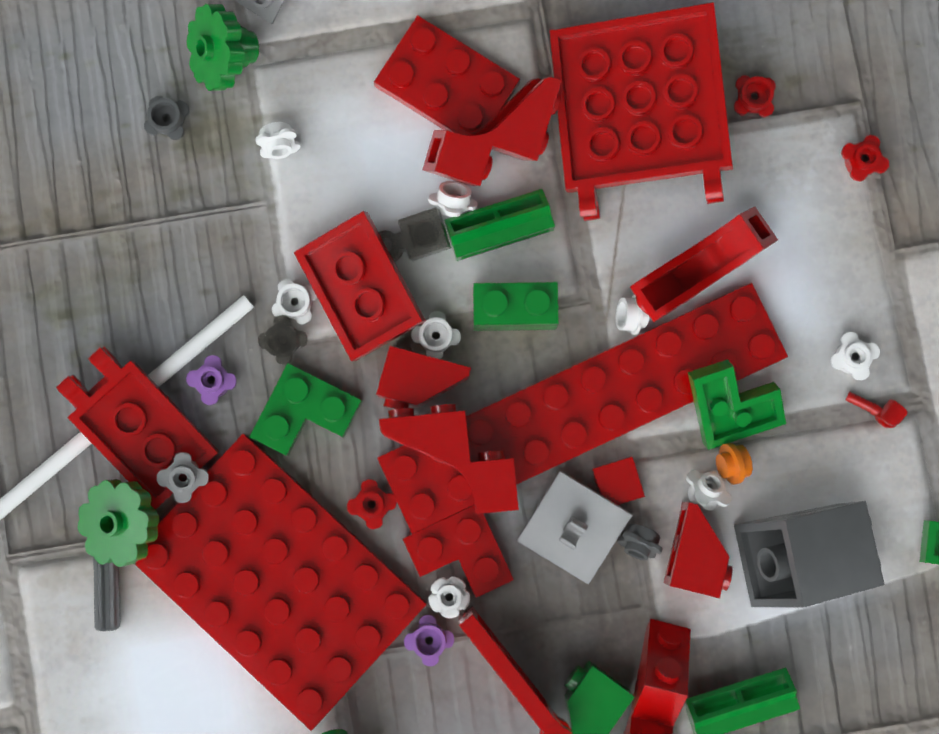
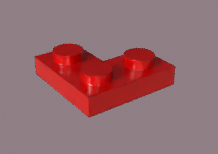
[403,505,514,598]

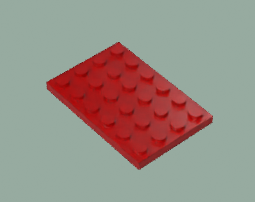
[134,433,427,731]

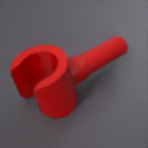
[845,391,908,428]

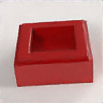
[592,456,645,505]

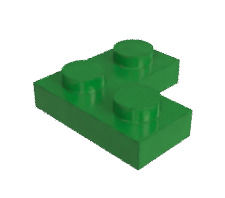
[688,359,786,450]
[249,363,363,456]

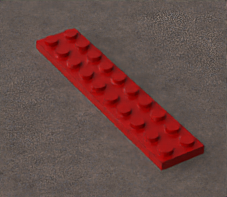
[377,283,788,534]

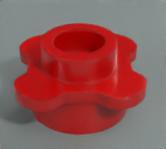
[734,75,776,118]
[841,135,889,182]
[347,479,397,530]

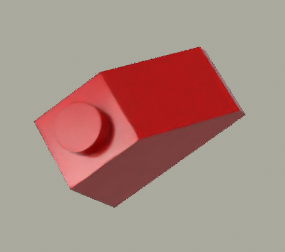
[376,346,471,409]
[663,502,733,599]

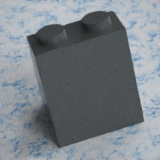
[734,501,885,608]

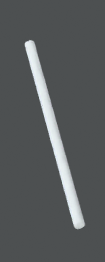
[0,295,254,520]

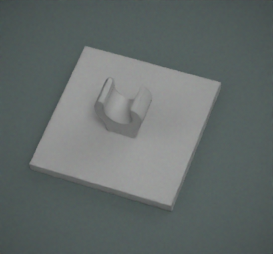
[517,470,632,585]

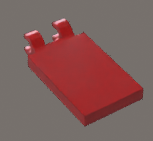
[56,346,219,509]
[459,606,573,734]

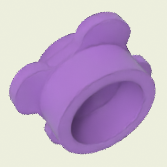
[186,355,237,405]
[404,615,454,666]

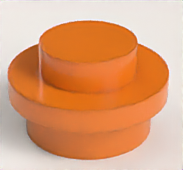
[716,443,753,485]

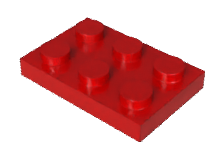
[374,15,520,135]
[294,211,426,361]

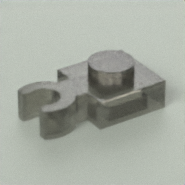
[379,207,451,262]

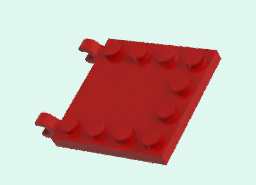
[549,2,733,221]

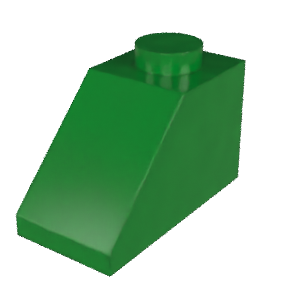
[564,660,635,734]

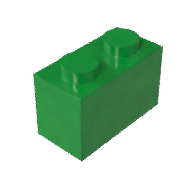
[473,282,559,331]

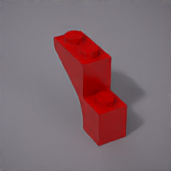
[422,77,562,186]
[630,206,778,322]
[379,404,519,514]
[624,619,691,734]

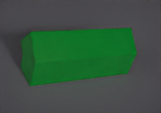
[444,189,555,261]
[685,667,800,734]

